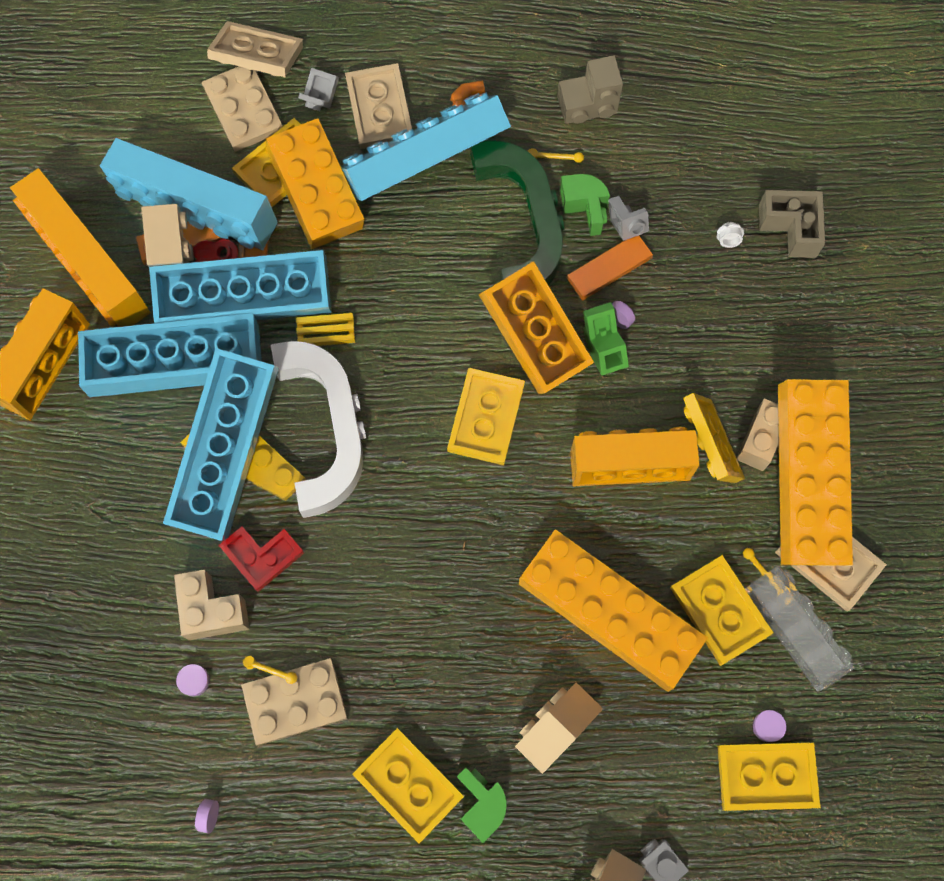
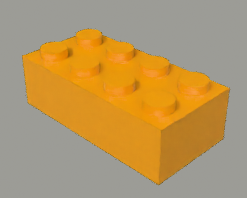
[266,118,364,249]
[479,261,594,394]
[0,288,90,421]
[570,427,699,486]

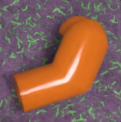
[450,80,485,106]

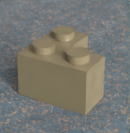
[557,55,623,124]
[759,190,825,258]

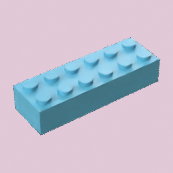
[340,92,511,201]
[100,138,278,250]
[149,250,332,323]
[78,313,261,397]
[163,348,279,541]

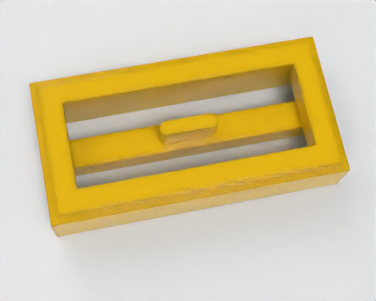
[296,313,355,346]

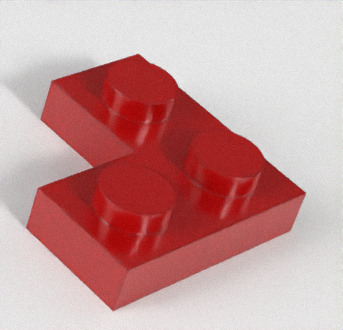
[219,526,304,592]

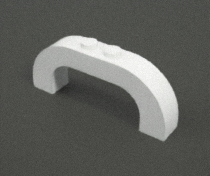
[271,341,366,518]

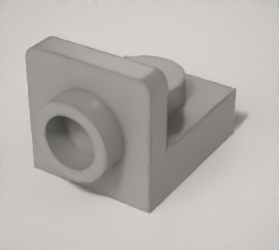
[608,196,649,241]
[638,838,689,881]

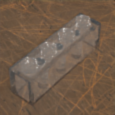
[745,565,855,692]

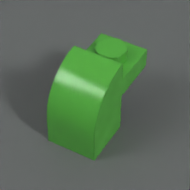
[559,174,610,236]
[583,302,629,375]
[457,768,507,843]

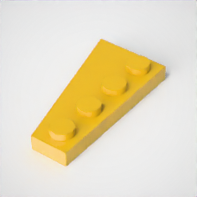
[180,433,306,501]

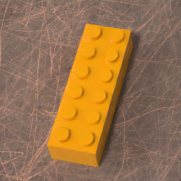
[10,168,151,327]
[778,379,853,566]
[519,529,708,692]

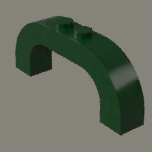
[470,141,564,286]

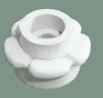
[716,222,744,248]

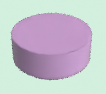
[612,301,635,329]
[176,664,209,696]
[753,710,786,743]
[195,799,219,833]

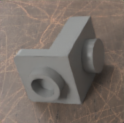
[298,68,339,111]

